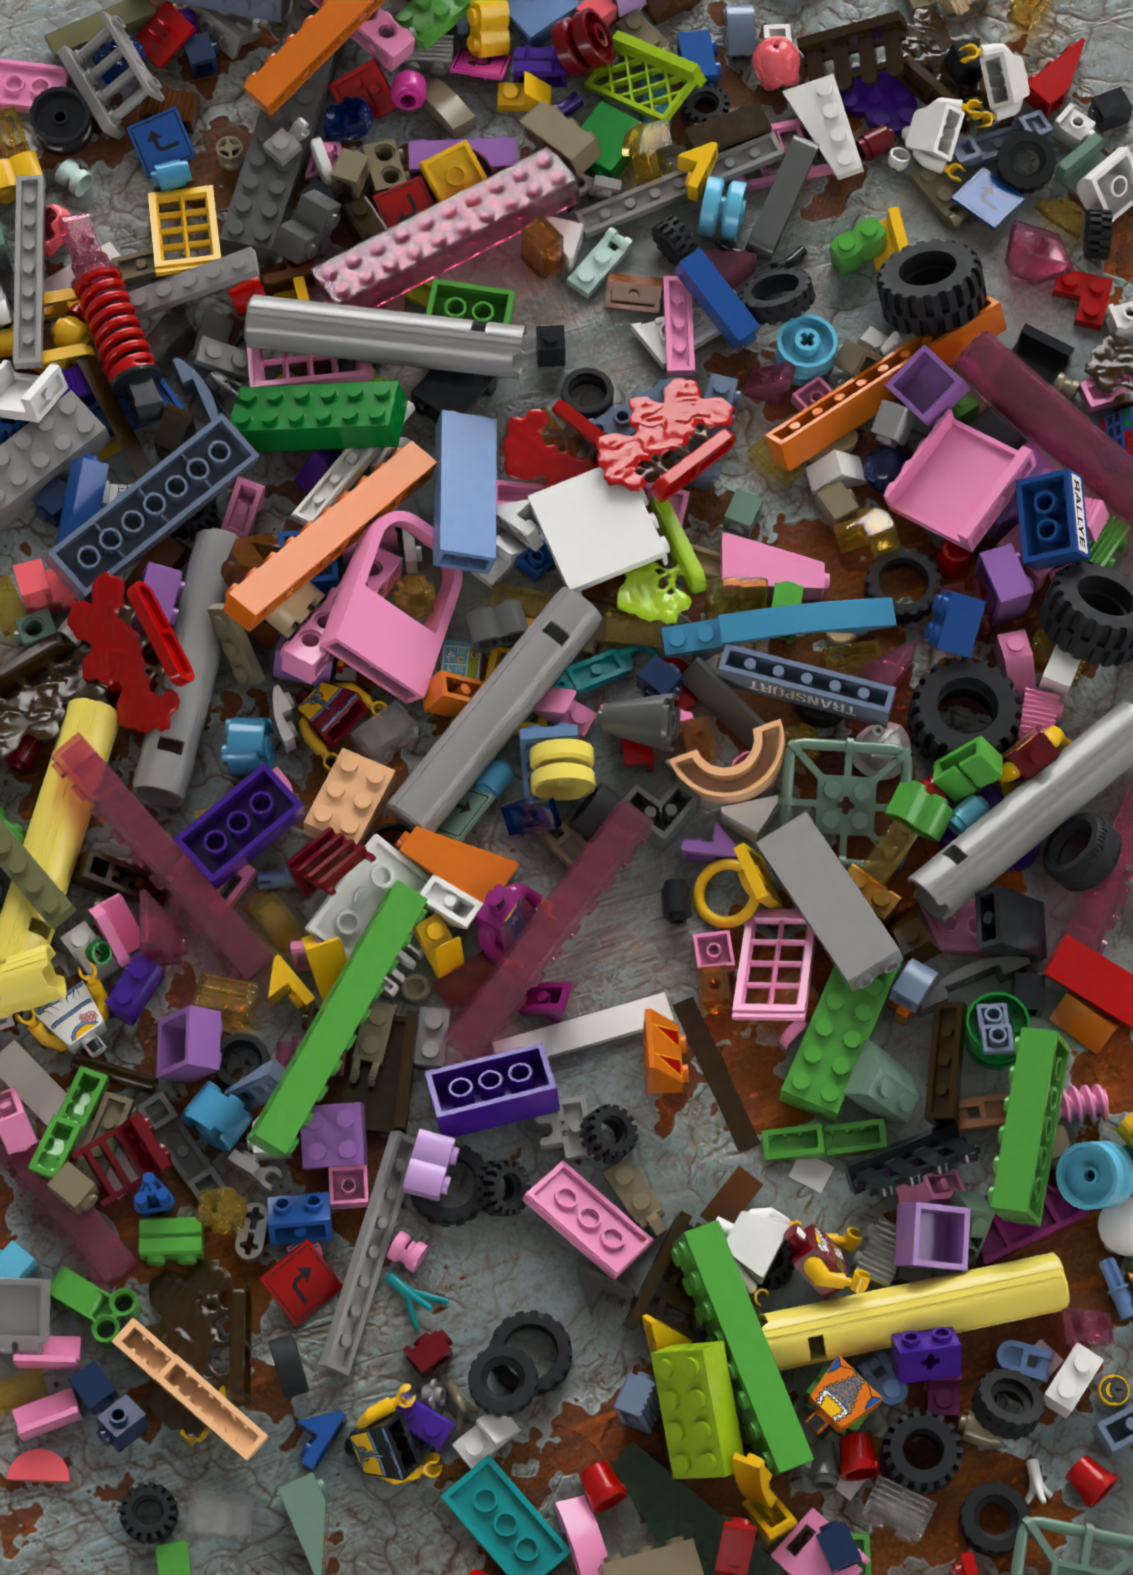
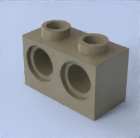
[363,139,411,195]
[331,148,371,207]

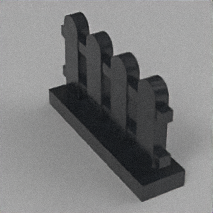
[843,1122,981,1197]

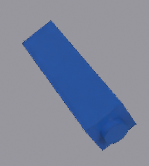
[674,248,761,350]
[56,454,109,545]

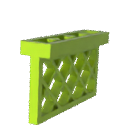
[584,30,707,124]

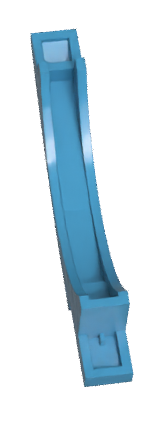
[661,597,897,661]

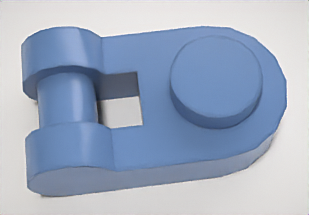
[996,1340,1055,1383]
[854,1350,908,1407]

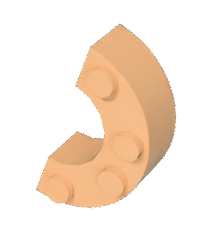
[669,719,786,804]

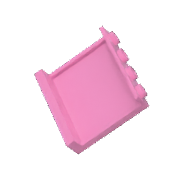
[883,408,1037,552]

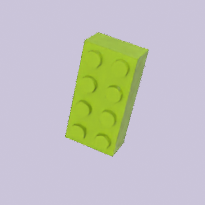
[650,1341,744,1479]

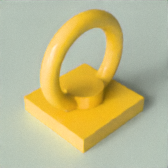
[693,842,783,928]

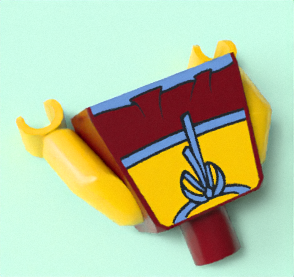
[296,681,388,772]

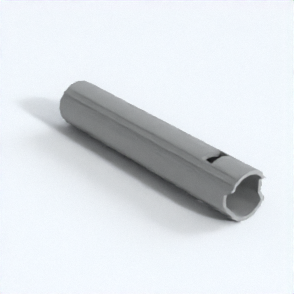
[244,294,527,380]
[132,528,240,808]
[386,587,602,832]
[907,702,1133,923]

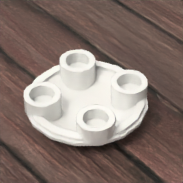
[1097,1197,1133,1257]

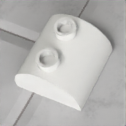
[1077,147,1133,222]

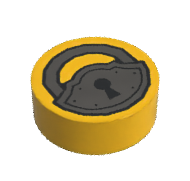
[1097,1374,1130,1408]

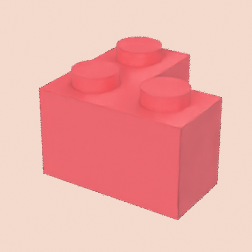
[13,558,79,615]

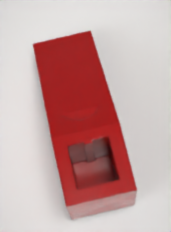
[1023,38,1085,118]
[713,1517,757,1575]

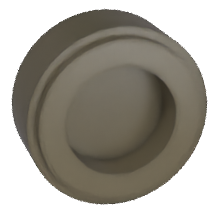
[401,973,431,1005]

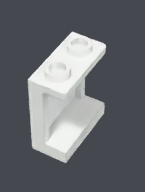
[0,360,68,423]

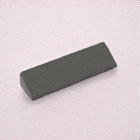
[682,657,766,751]

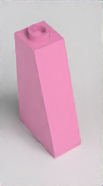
[719,532,830,601]

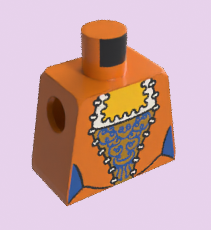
[804,1355,883,1436]

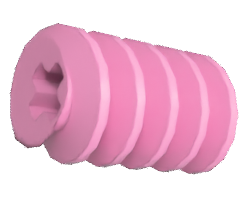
[1058,1084,1109,1125]

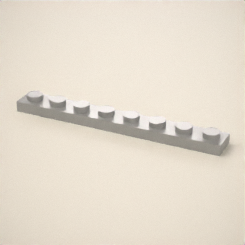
[575,131,785,239]
[13,174,45,369]
[319,1130,416,1376]

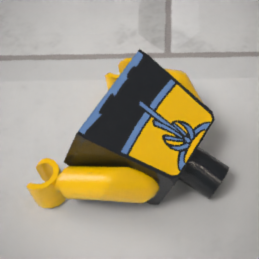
[344,1384,442,1485]

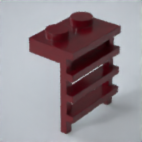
[286,827,376,897]
[70,1112,172,1207]

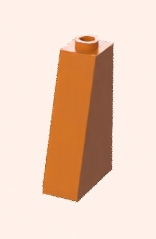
[395,826,520,903]

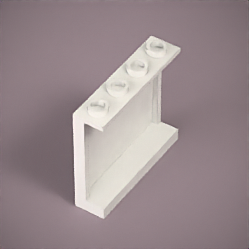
[528,467,670,595]

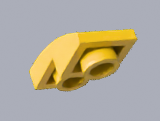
[732,1452,777,1509]

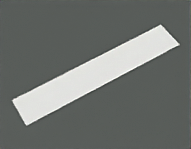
[0,1039,138,1200]

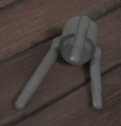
[205,370,248,421]

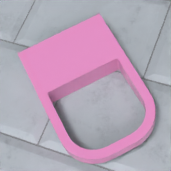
[319,511,463,704]

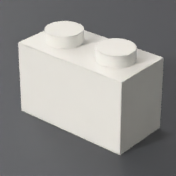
[1043,1342,1104,1419]

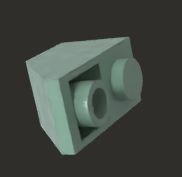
[948,1190,995,1265]

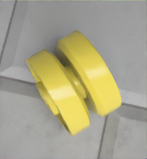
[529,739,596,801]

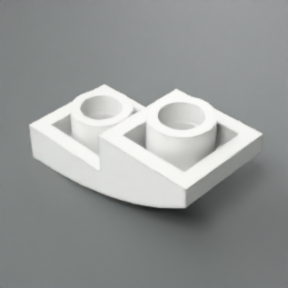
[273,685,298,753]

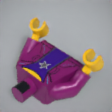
[475,883,562,978]

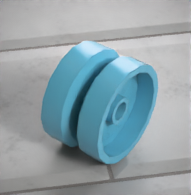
[698,176,747,243]
[774,314,838,386]
[1056,1141,1133,1210]

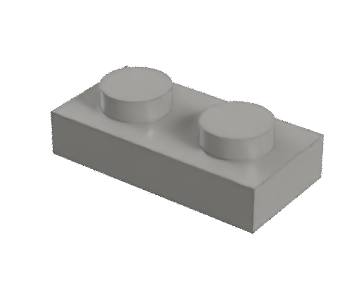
[194,336,249,382]
[414,1006,451,1069]

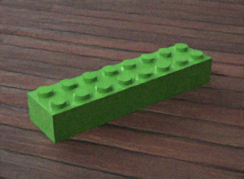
[671,1220,814,1478]

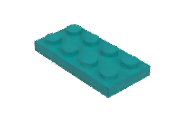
[440,1454,571,1575]

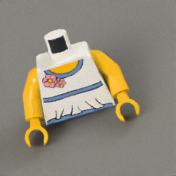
[15,961,109,1058]

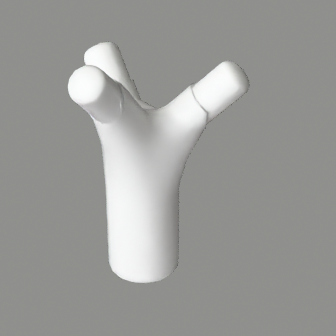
[1025,1459,1053,1505]

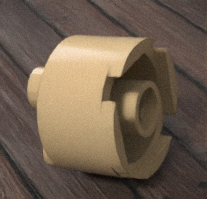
[265,581,325,639]

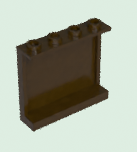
[300,1002,419,1135]

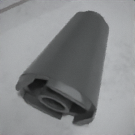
[597,693,681,752]

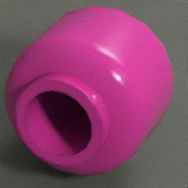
[391,70,427,111]

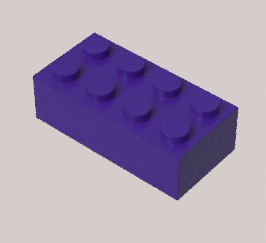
[173,762,306,891]
[424,1042,560,1138]

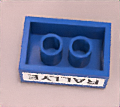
[1015,468,1090,571]

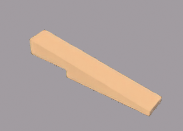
[112,1318,269,1462]

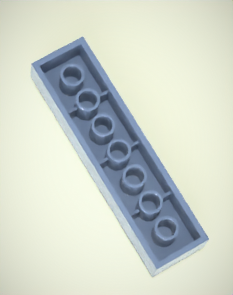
[45,413,260,601]

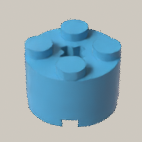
[221,717,275,776]
[180,1081,254,1152]

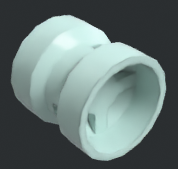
[55,159,93,197]

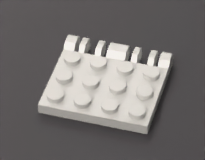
[305,834,436,999]

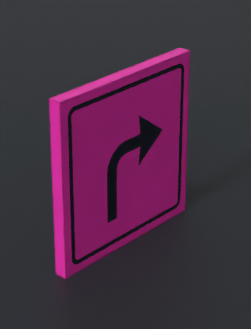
[449,47,512,81]

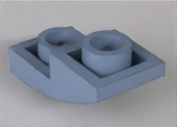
[975,1003,1014,1055]

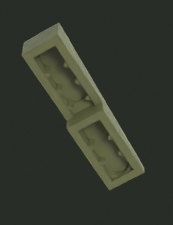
[45,0,156,59]

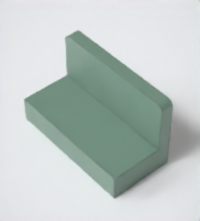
[1054,132,1107,198]

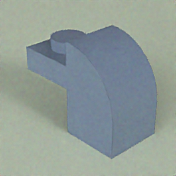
[723,4,755,56]
[889,958,939,1013]

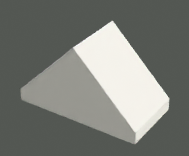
[542,215,584,273]
[805,450,867,495]
[1038,644,1081,704]
[719,795,778,843]

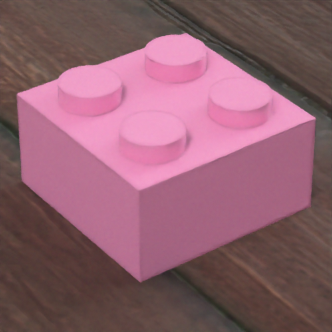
[791,375,833,412]
[692,930,735,976]
[328,1165,369,1210]

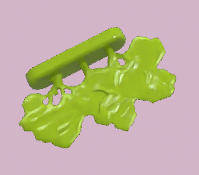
[617,497,707,624]

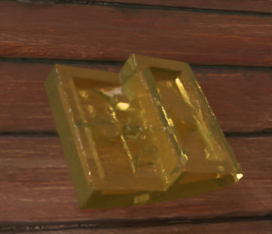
[705,577,768,620]

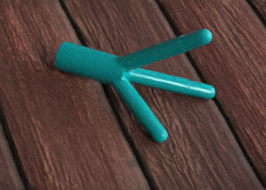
[385,1271,449,1330]

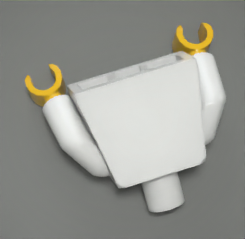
[959,43,1030,129]
[902,97,983,183]
[716,1207,802,1307]

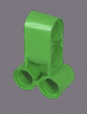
[50,1266,141,1349]

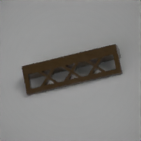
[924,1002,967,1127]

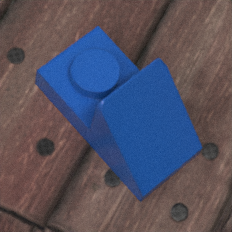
[297,1411,347,1474]

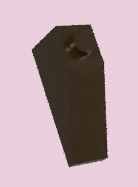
[70,848,170,908]

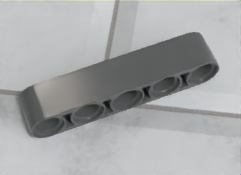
[745,135,820,260]

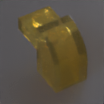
[622,119,673,181]
[832,508,901,557]
[242,889,306,954]

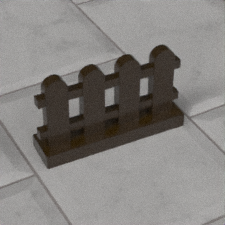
[797,10,910,93]
[622,1211,702,1343]

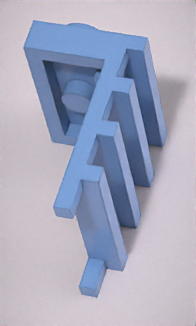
[519,722,583,807]

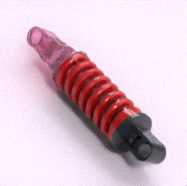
[58,212,165,425]

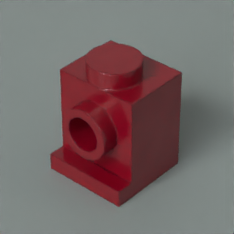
[403,1329,453,1380]

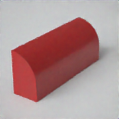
[1043,934,1133,1030]

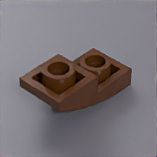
[700,1165,763,1223]

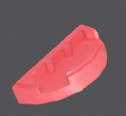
[6,1448,71,1483]

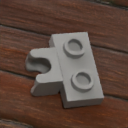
[535,1095,595,1161]

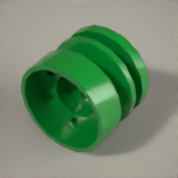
[964,992,1030,1070]

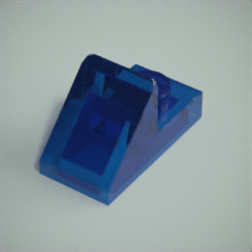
[501,795,562,835]

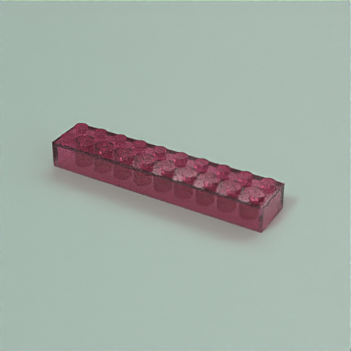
[311,146,580,308]

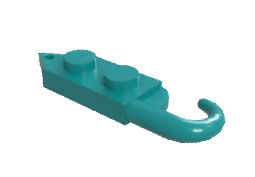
[554,641,660,697]

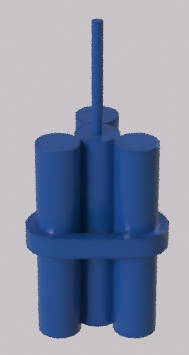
[134,1172,174,1218]

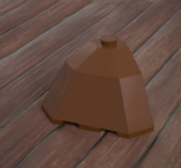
[221,533,281,650]

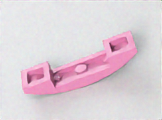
[554,1495,608,1575]

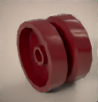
[551,8,615,78]

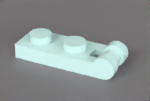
[567,227,635,299]

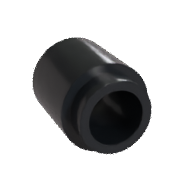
[661,878,692,925]

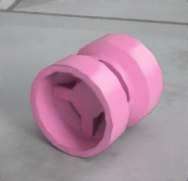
[386,1231,429,1273]

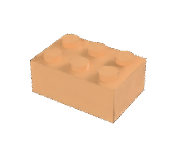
[303,748,397,846]

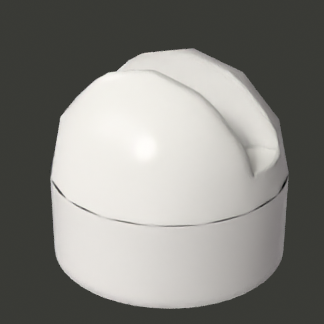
[888,147,911,171]

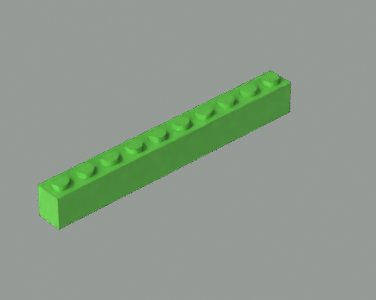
[246,880,428,1159]

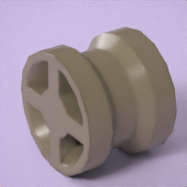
[216,136,244,171]
[1048,372,1081,407]

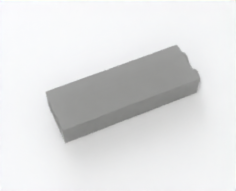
[756,811,904,992]

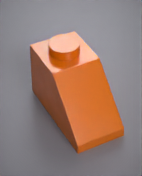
[422,670,485,717]

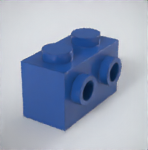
[267,1192,333,1246]

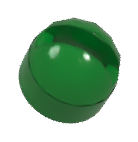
[85,941,112,965]

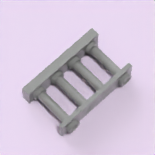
[57,11,165,140]

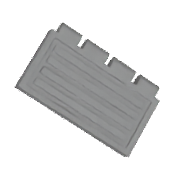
[0,1277,51,1355]

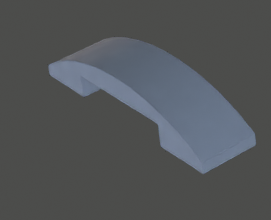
[953,109,1054,166]
[173,358,219,423]

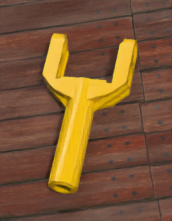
[0,287,98,373]

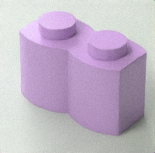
[403,1129,460,1202]

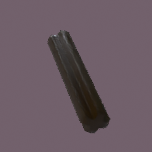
[70,1053,159,1094]

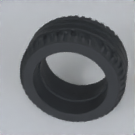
[1043,812,1122,892]

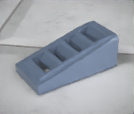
[224,1059,285,1112]

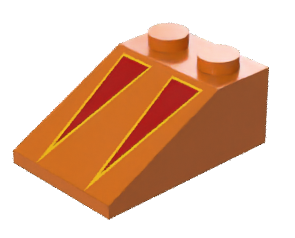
[642,1009,689,1095]

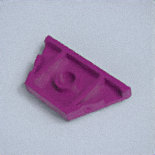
[981,1184,1089,1267]

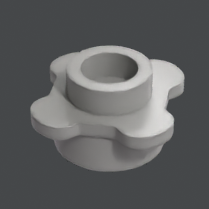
[421,1379,446,1413]

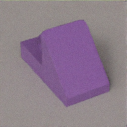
[680,822,738,864]

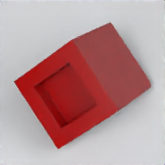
[620,738,654,772]

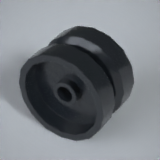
[30,86,94,156]

